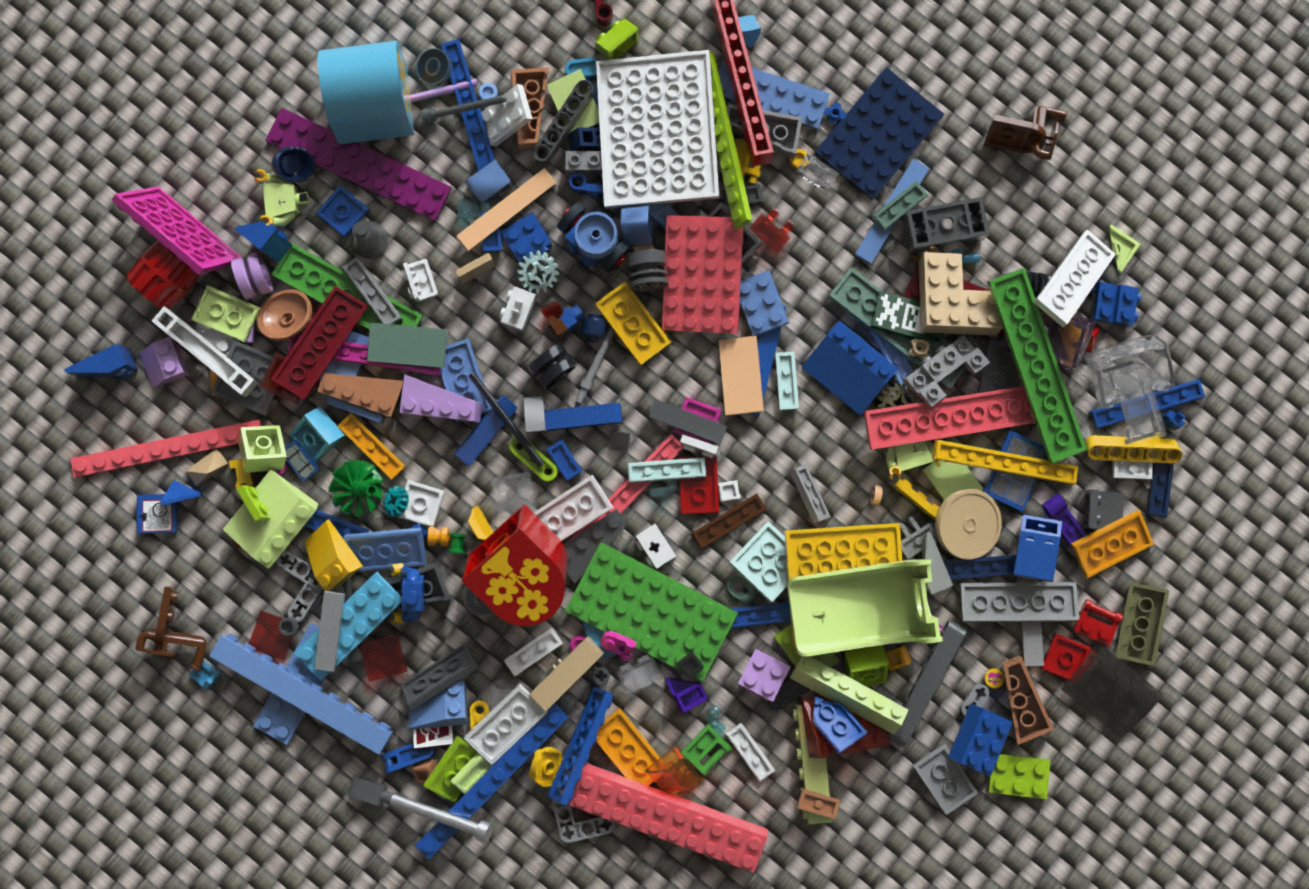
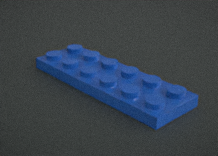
[547,687,613,806]

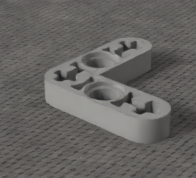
[276,551,324,622]
[551,798,615,843]

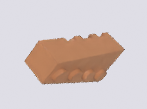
[510,67,549,150]
[317,373,403,419]
[1002,655,1054,745]

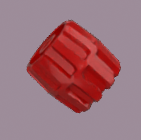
[126,240,200,310]

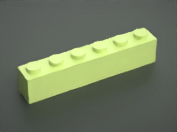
[790,656,908,734]
[793,703,832,824]

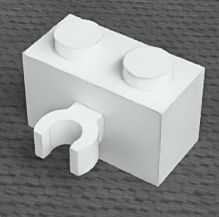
[499,286,537,332]

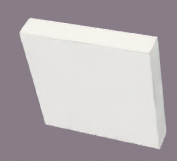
[397,480,445,527]

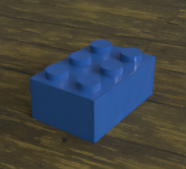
[948,703,1013,777]

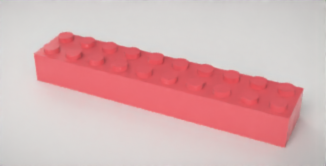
[569,763,768,873]

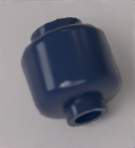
[581,314,607,343]

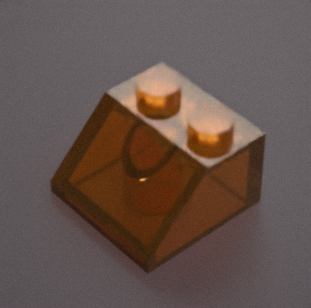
[645,746,704,795]

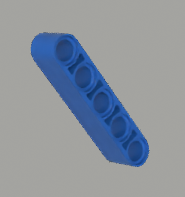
[545,403,623,431]

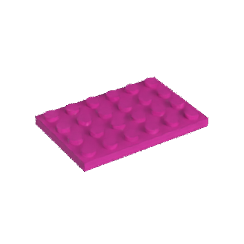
[112,186,243,275]

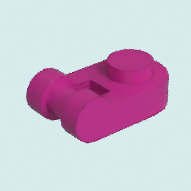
[600,631,637,661]

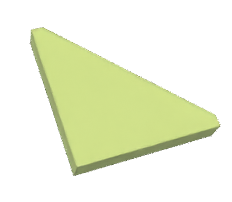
[1108,225,1141,274]

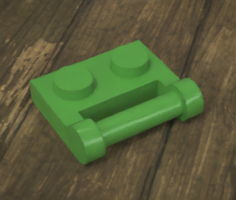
[681,724,733,776]

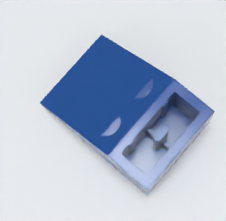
[1014,515,1062,582]

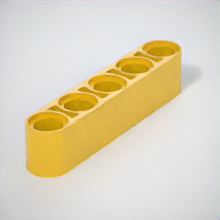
[1085,435,1183,463]

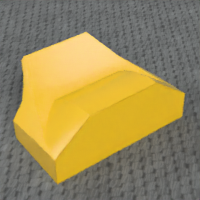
[468,506,493,541]

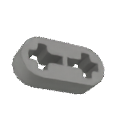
[960,684,989,716]

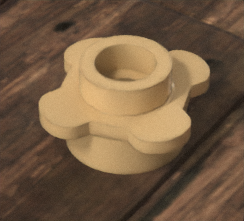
[909,338,930,359]

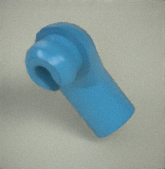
[951,249,980,264]

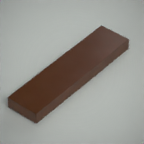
[692,493,767,550]

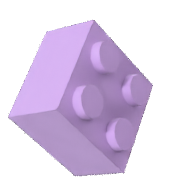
[738,649,791,703]

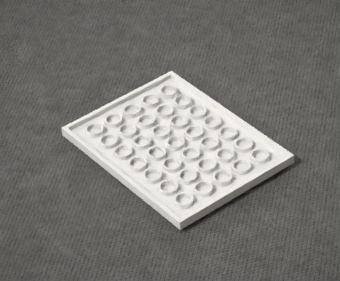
[596,50,720,209]

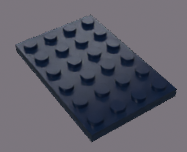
[814,67,944,200]

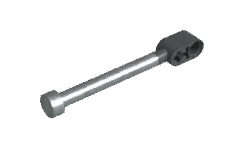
[348,775,493,843]

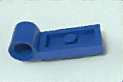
[569,173,604,199]

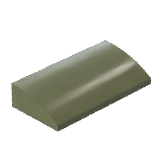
[1115,582,1170,666]

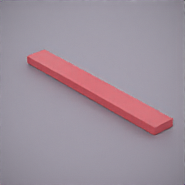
[566,434,684,543]

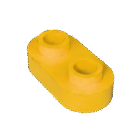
[470,700,490,729]

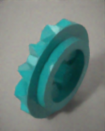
[382,486,409,517]

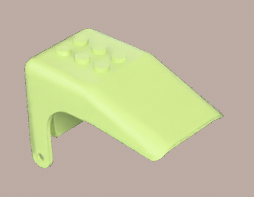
[787,559,943,656]

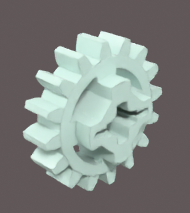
[517,251,559,293]

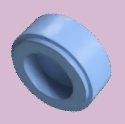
[479,83,498,100]

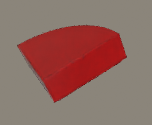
[1084,326,1100,353]

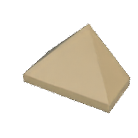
[186,448,229,487]

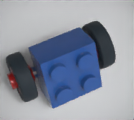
[557,202,630,273]

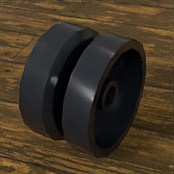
[528,343,577,390]

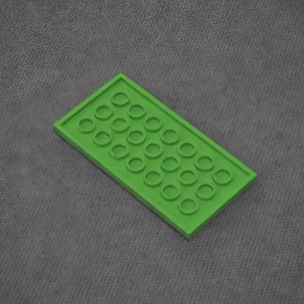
[565,542,738,682]

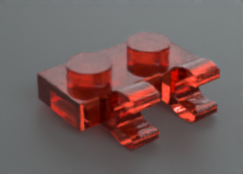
[750,207,794,253]

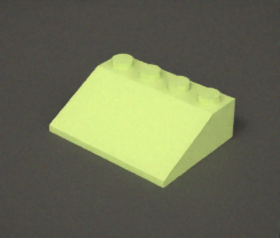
[223,469,318,569]

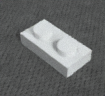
[680,435,721,458]
[1112,461,1153,480]

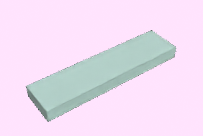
[628,458,706,483]

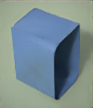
[465,159,512,206]
[621,206,653,246]

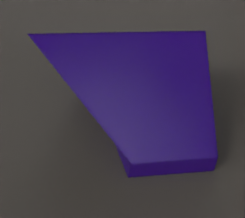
[665,677,708,714]

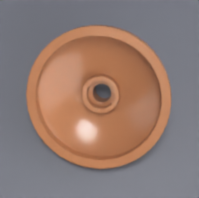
[257,289,312,340]

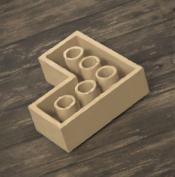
[919,252,1003,336]

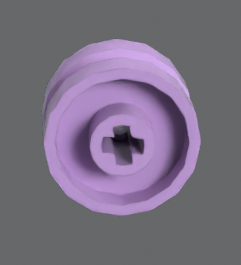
[231,252,273,300]

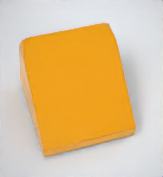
[885,645,912,671]

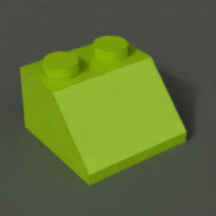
[595,19,639,60]
[844,645,889,687]

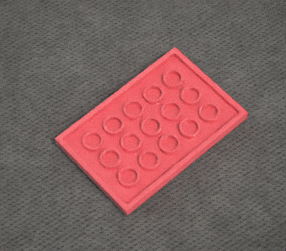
[662,215,743,334]

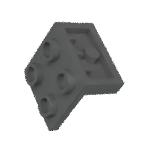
[1083,489,1124,530]

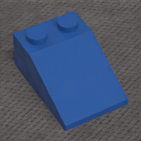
[64,344,138,378]

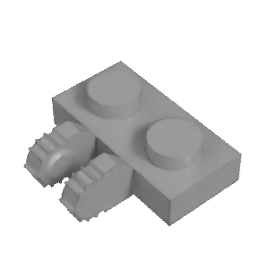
[900,516,938,560]

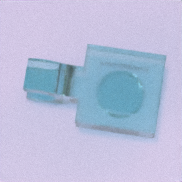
[458,199,491,219]

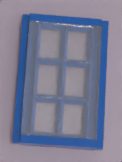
[983,430,1047,512]

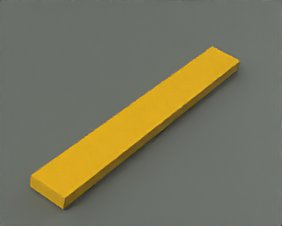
[932,440,1078,485]

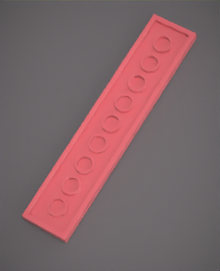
[863,386,1036,450]

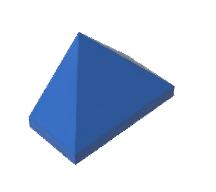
[159,480,201,507]

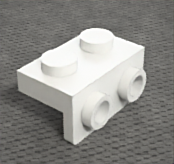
[402,259,439,303]

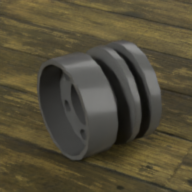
[626,249,669,292]

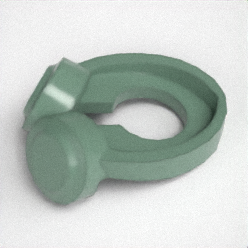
[727,575,758,604]

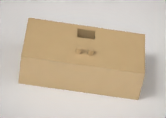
[529,636,605,712]

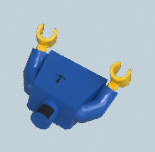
[391,563,425,624]

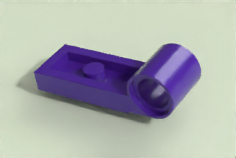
[1041,494,1087,550]

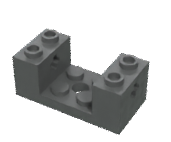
[902,197,990,254]

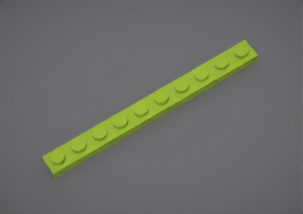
[710,52,752,229]

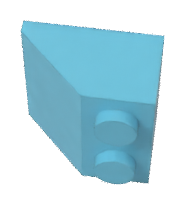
[289,406,344,463]

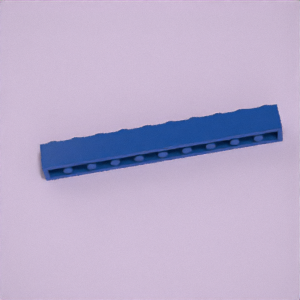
[415,702,569,860]

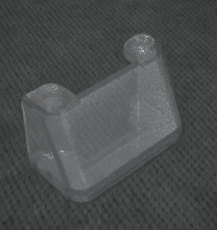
[1084,335,1175,408]

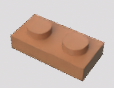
[797,788,841,819]

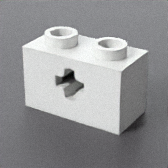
[635,524,676,569]

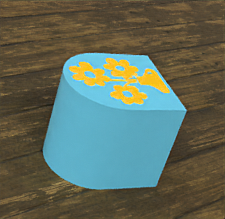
[318,41,414,145]

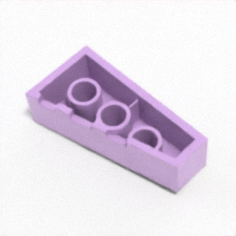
[400,374,482,423]

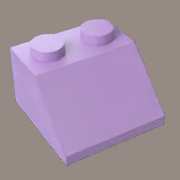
[140,337,189,389]

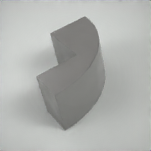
[524,395,546,434]

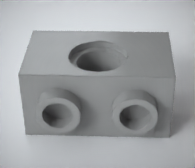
[565,151,602,176]

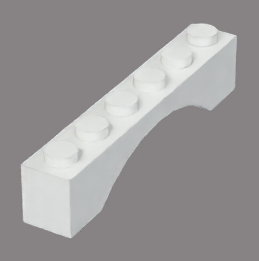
[152,306,258,397]

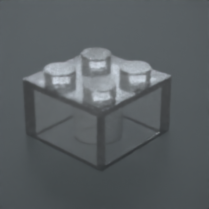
[491,471,538,518]
[617,654,662,695]

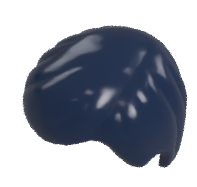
[271,147,315,182]

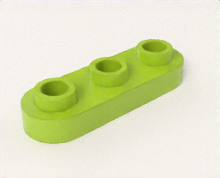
[510,438,558,482]

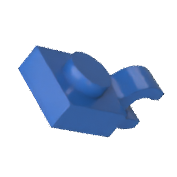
[1161,410,1186,430]

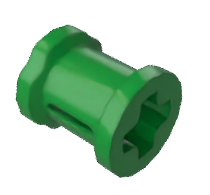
[448,533,466,554]

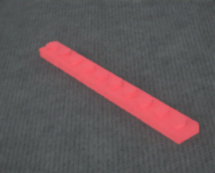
[70,420,262,478]

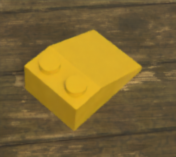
[304,520,363,591]

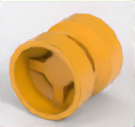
[428,527,449,546]

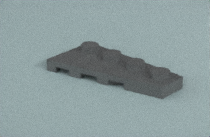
[564,508,627,584]

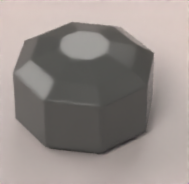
[278,616,299,637]

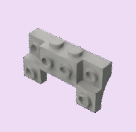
[903,335,990,408]

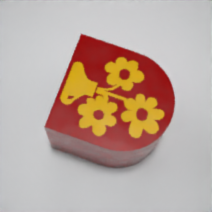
[462,504,568,626]

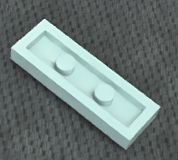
[775,351,799,410]

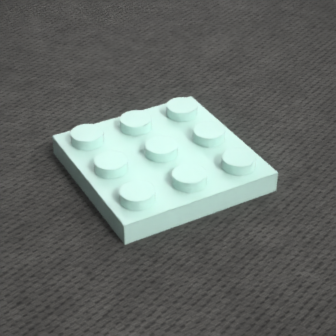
[729,521,788,603]

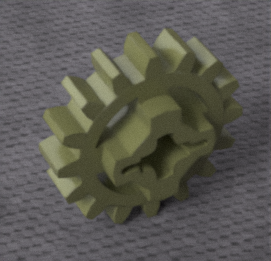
[878,383,920,408]

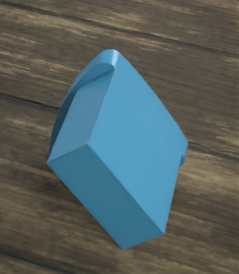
[738,15,761,47]
[189,660,222,691]

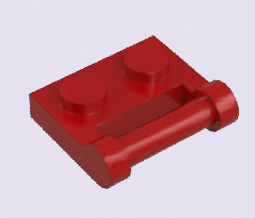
[1072,599,1123,646]

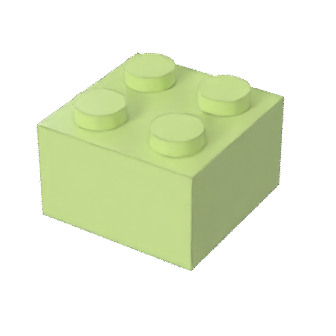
[238,425,286,473]

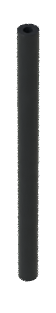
[468,372,544,467]

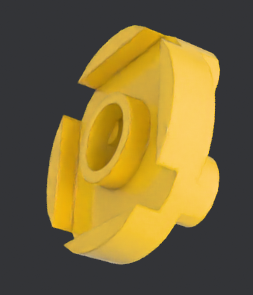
[529,747,563,787]

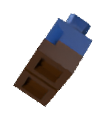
[547,304,584,341]

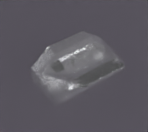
[796,154,839,191]

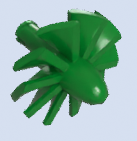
[328,460,383,516]

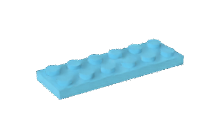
[294,572,402,681]

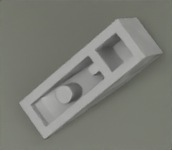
[922,532,953,595]

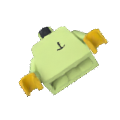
[254,169,309,227]
[886,440,947,480]

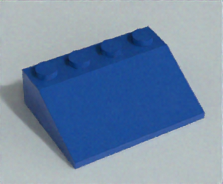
[802,321,898,416]

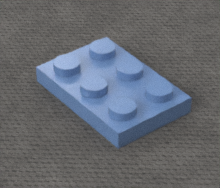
[740,270,790,336]

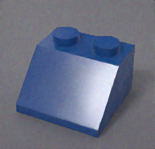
[235,221,292,263]

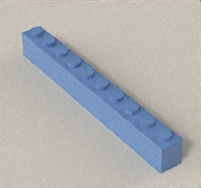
[209,634,393,754]

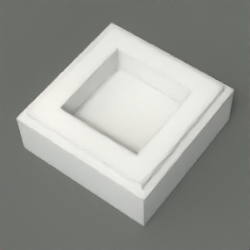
[718,480,740,502]

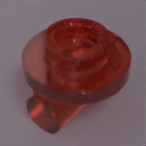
[541,300,562,319]

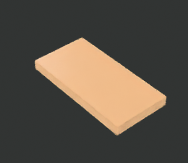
[719,336,764,416]

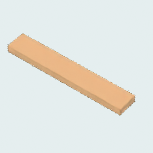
[456,168,557,252]

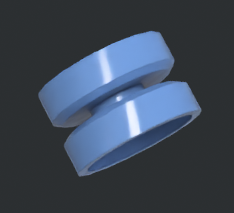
[574,212,618,259]

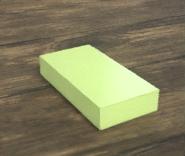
[451,753,492,795]

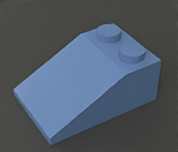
[409,680,468,729]

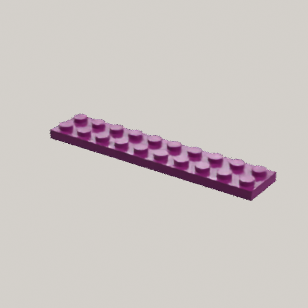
[265,108,452,222]

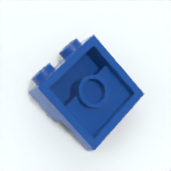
[501,213,552,263]
[1092,282,1141,327]

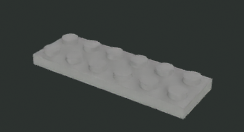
[959,582,1079,623]

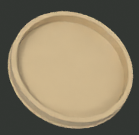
[935,489,1002,560]

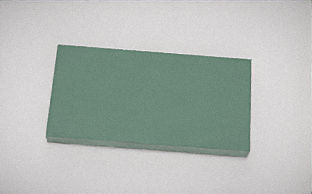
[367,323,448,368]

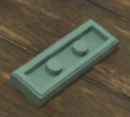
[872,181,928,231]

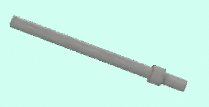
[575,326,615,404]

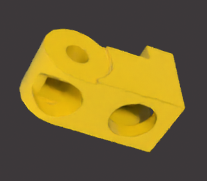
[229,459,256,489]

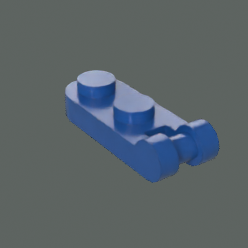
[381,743,436,775]

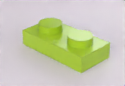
[236,485,270,523]

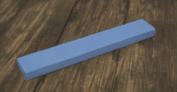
[855,159,929,265]

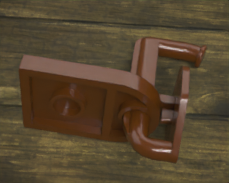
[984,106,1068,160]
[135,586,207,671]

